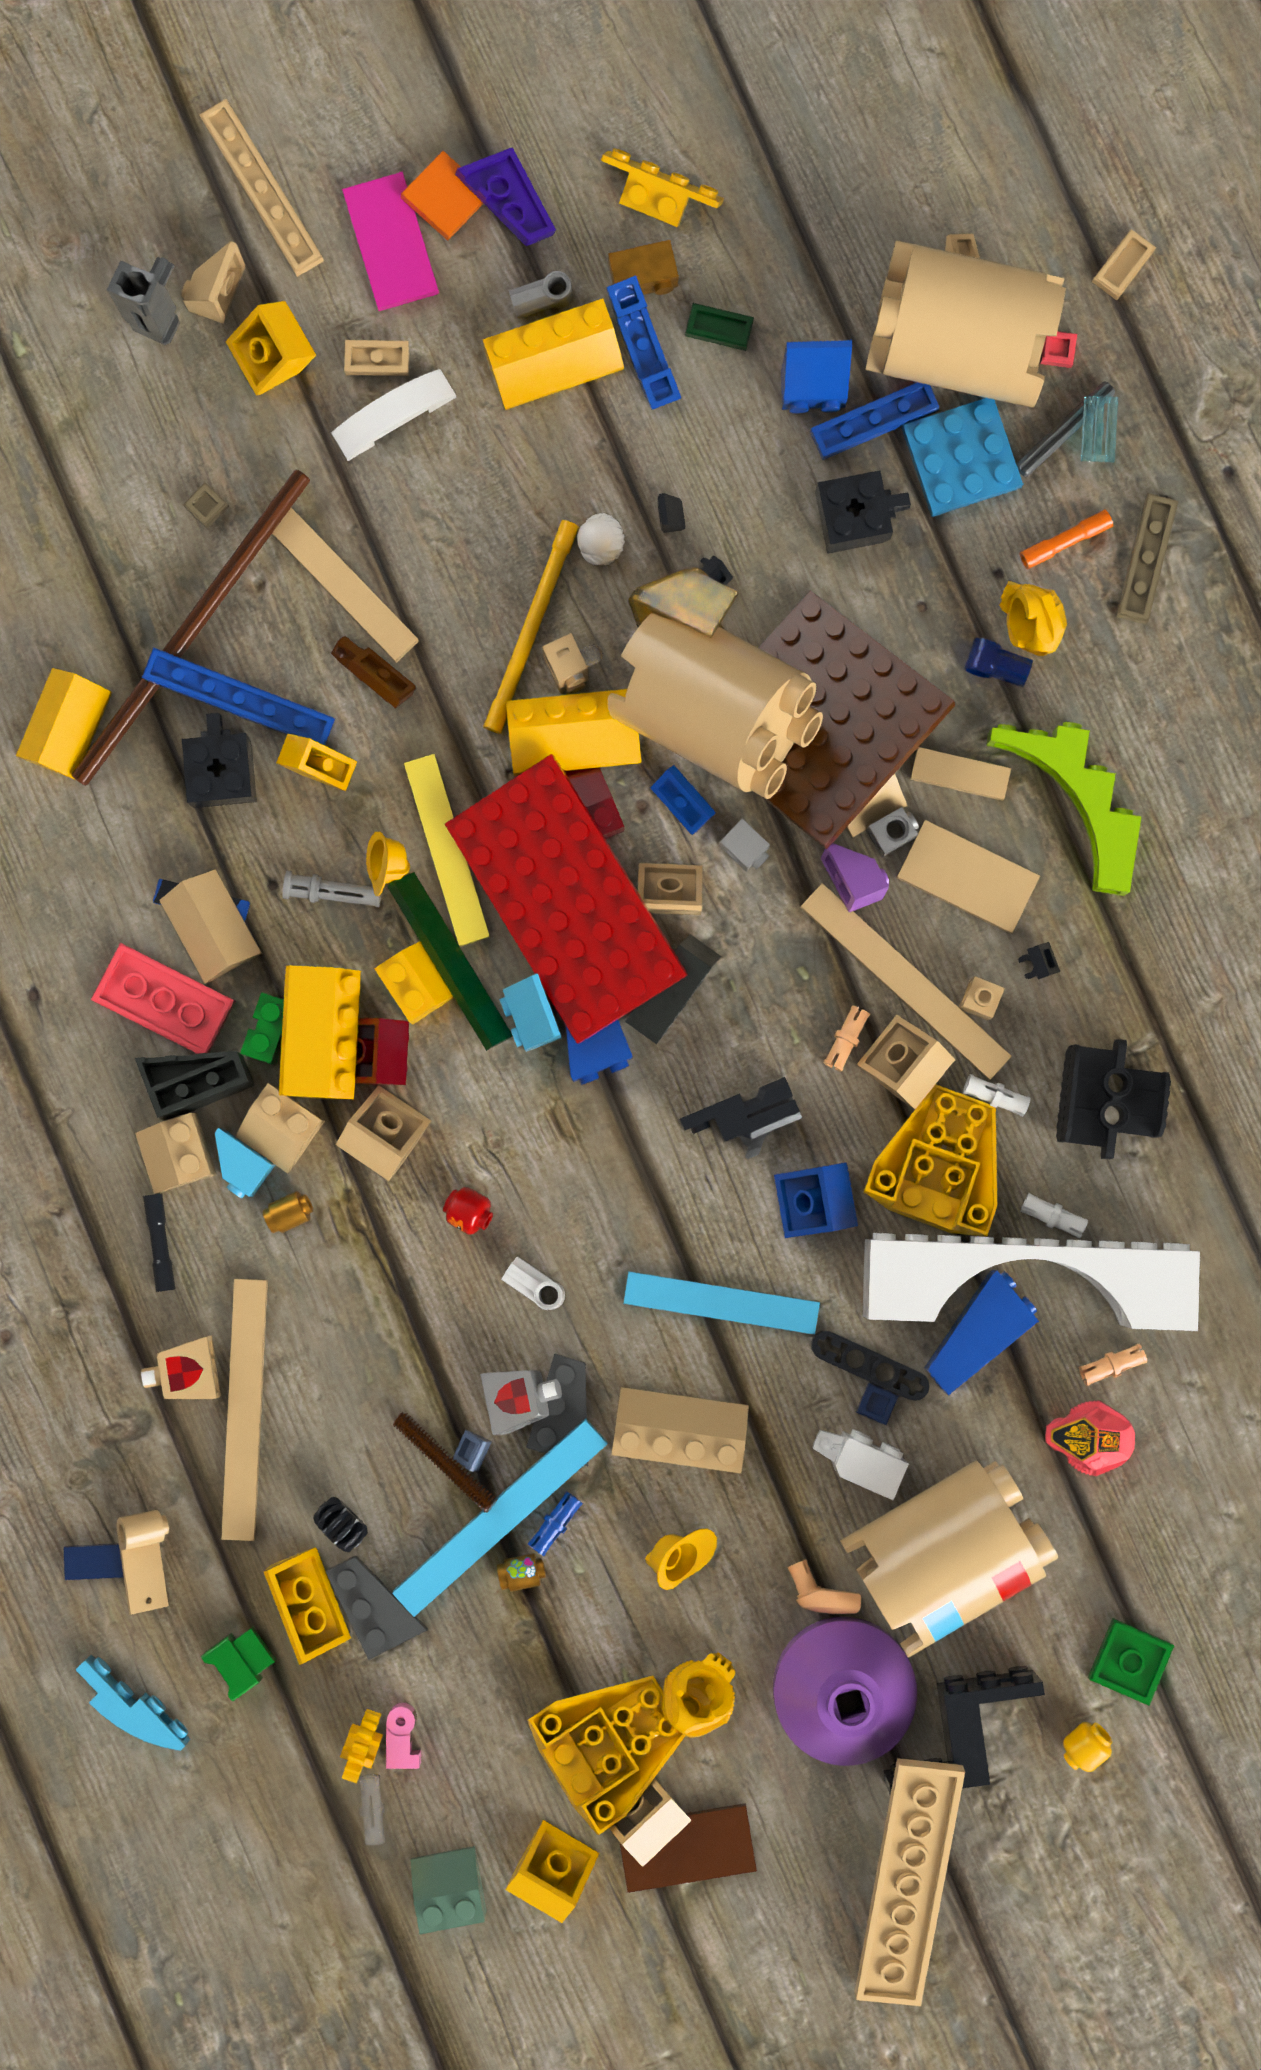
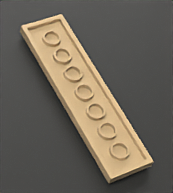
[855,1758,965,2006]

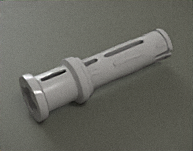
[282,870,382,907]

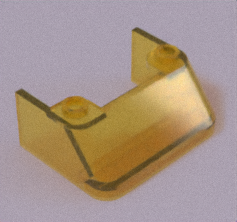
[628,567,738,638]

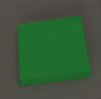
[1087,1618,1174,1706]

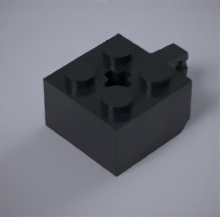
[815,470,911,554]
[182,713,257,808]

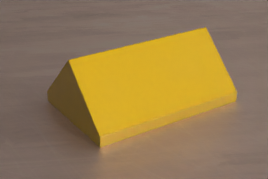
[16,668,112,780]
[264,1547,351,1665]

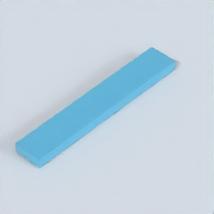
[623,1271,820,1335]

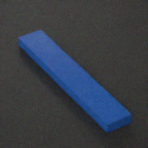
[142,648,335,746]

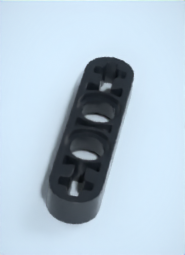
[811,1330,930,1401]

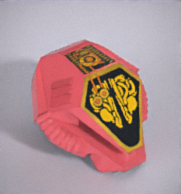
[1045,1400,1135,1476]

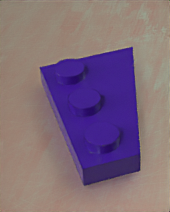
[455,147,556,246]

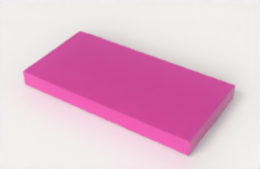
[342,171,439,311]

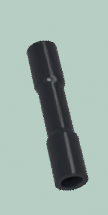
[143,1193,175,1292]

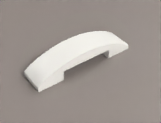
[331,369,456,461]

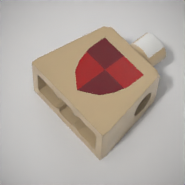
[141,1335,221,1399]

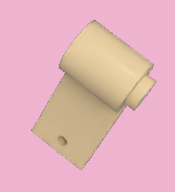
[117,1510,169,1615]

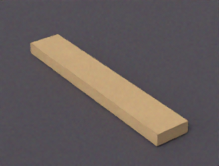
[199,99,324,277]
[272,508,419,663]

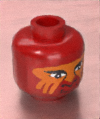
[443,1187,493,1235]

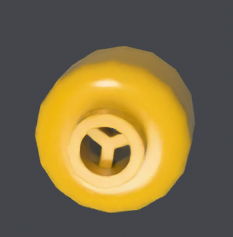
[1063,1722,1113,1772]

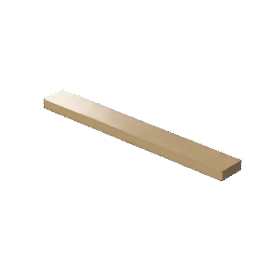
[800,883,1012,1080]
[221,1279,268,1541]

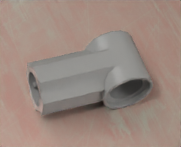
[509,271,573,319]

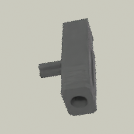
[107,257,180,345]

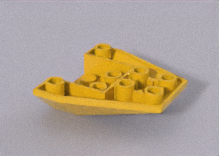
[864,1084,997,1237]
[527,1676,685,1835]

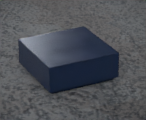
[856,1382,899,1425]

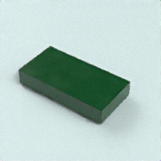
[685,303,754,351]

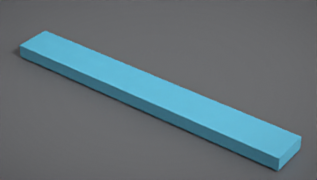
[392,1418,608,1617]

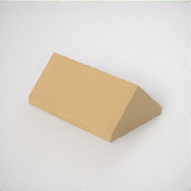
[159,869,262,984]

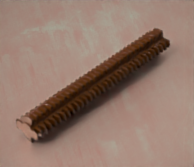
[393,1412,498,1513]

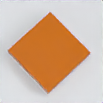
[401,151,484,241]

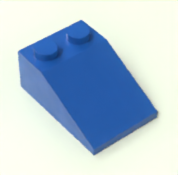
[781,340,852,414]

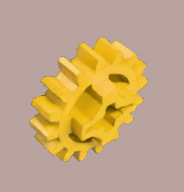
[340,1709,383,1784]

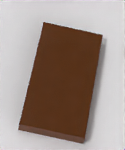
[620,1803,757,1893]

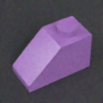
[821,843,889,912]

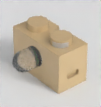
[542,633,603,694]

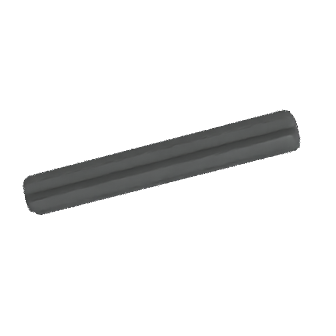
[1016,381,1115,477]

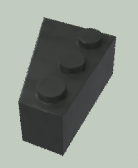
[625,934,721,1045]
[135,1051,255,1121]

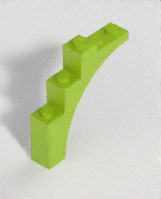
[986,722,1142,896]

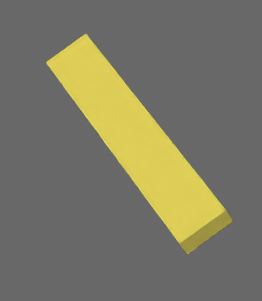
[404,754,490,947]

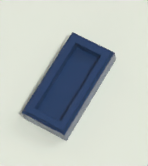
[64,1543,124,1580]

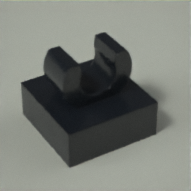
[689,555,733,601]
[1018,942,1060,979]

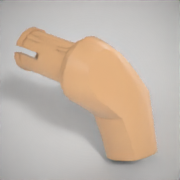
[787,1559,861,1614]

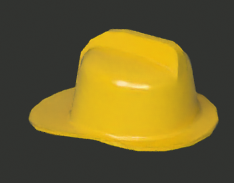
[366,832,410,896]
[645,1528,717,1590]

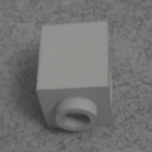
[866,807,919,857]
[719,819,770,872]

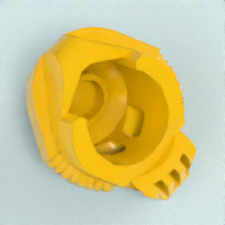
[999,581,1067,656]
[662,1652,735,1738]

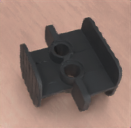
[1056,1039,1171,1160]

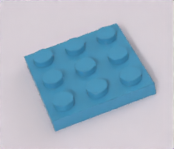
[902,398,1023,517]

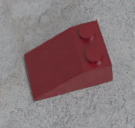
[564,767,624,839]

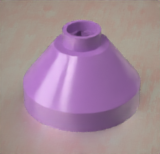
[773,1617,917,1766]

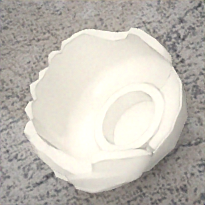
[577,513,625,565]

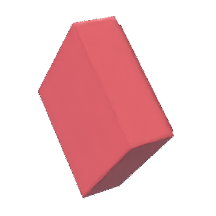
[1040,331,1077,368]

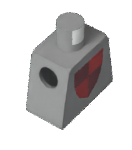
[480,1370,562,1435]

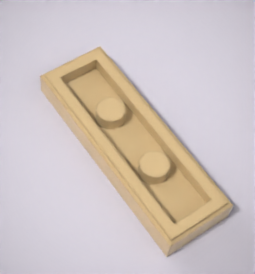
[910,747,1011,801]

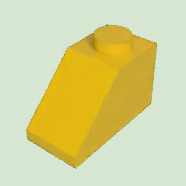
[276,734,357,791]

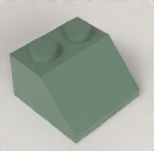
[410,1846,487,1934]

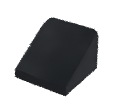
[657,493,686,533]

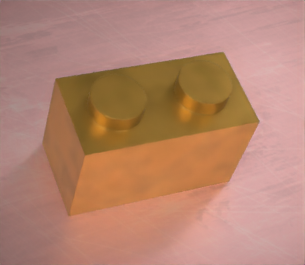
[608,240,679,295]

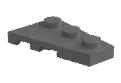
[526,1353,588,1466]
[326,1556,428,1660]

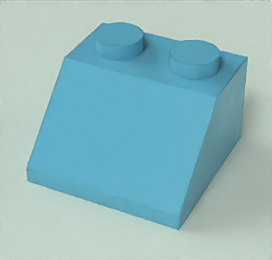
[499,974,562,1052]

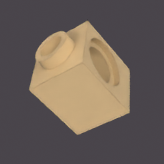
[959,976,1005,1021]

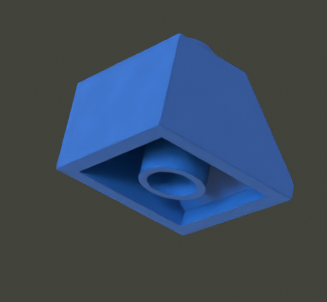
[774,1162,858,1238]

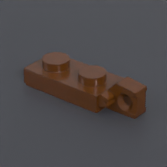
[331,636,416,709]

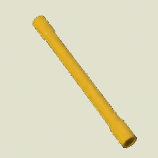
[483,520,579,734]

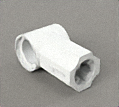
[501,1256,565,1310]

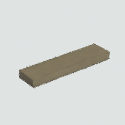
[1115,493,1178,625]

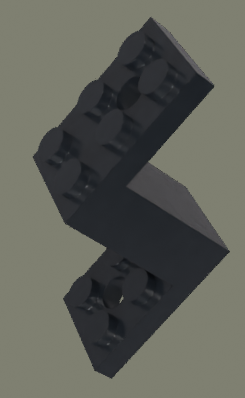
[883,1666,1045,1795]

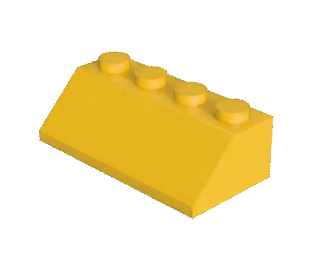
[482,298,624,410]
[506,689,641,776]
[279,965,361,1100]

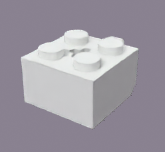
[812,1429,909,1500]

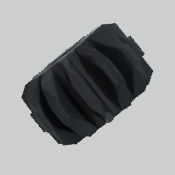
[313,1497,368,1552]

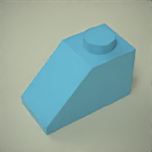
[215,1128,275,1198]

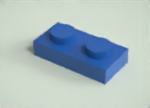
[650,765,716,835]

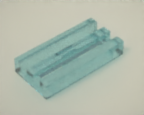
[1081,396,1118,463]

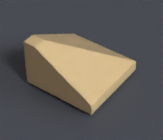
[945,234,980,259]

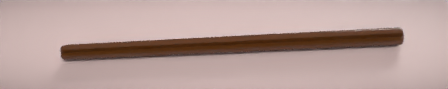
[72,469,310,786]

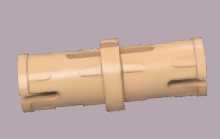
[823,1005,870,1072]
[1079,1343,1147,1386]

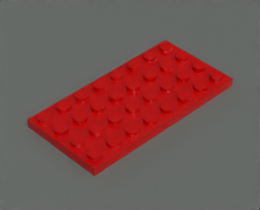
[445,754,688,1044]

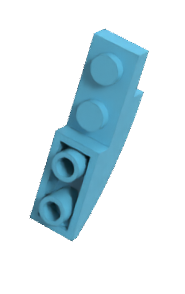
[76,1655,191,1751]

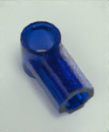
[964,638,1033,687]

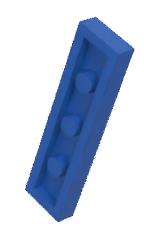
[810,382,940,460]

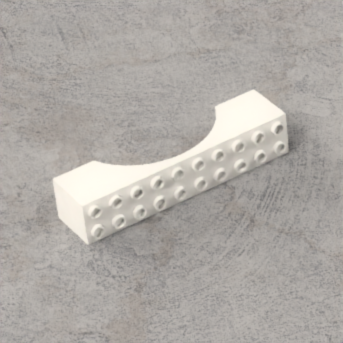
[863,1233,1200,1331]

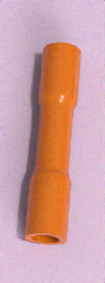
[1019,509,1113,569]

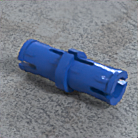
[528,1491,583,1556]

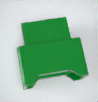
[201,1626,277,1702]

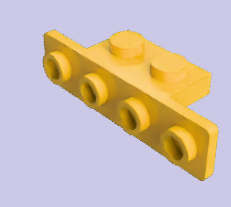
[601,148,724,227]

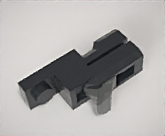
[679,1077,802,1159]

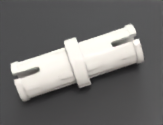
[963,1074,1031,1117]
[1020,1193,1088,1239]

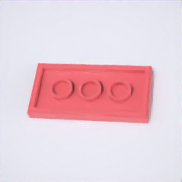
[91,943,236,1054]

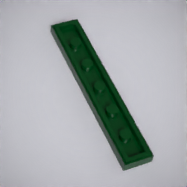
[387,872,513,1051]

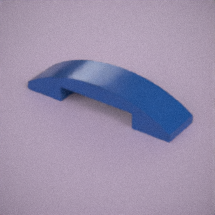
[606,276,681,410]

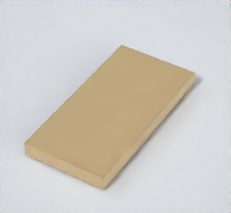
[896,820,1040,934]

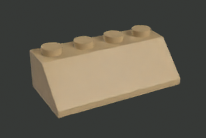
[612,1387,749,1473]

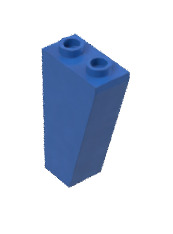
[566,1020,633,1085]
[924,1270,1039,1396]

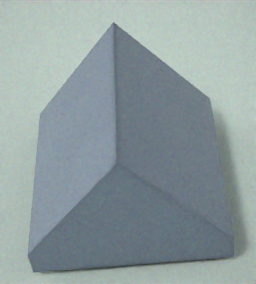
[453,1430,492,1472]

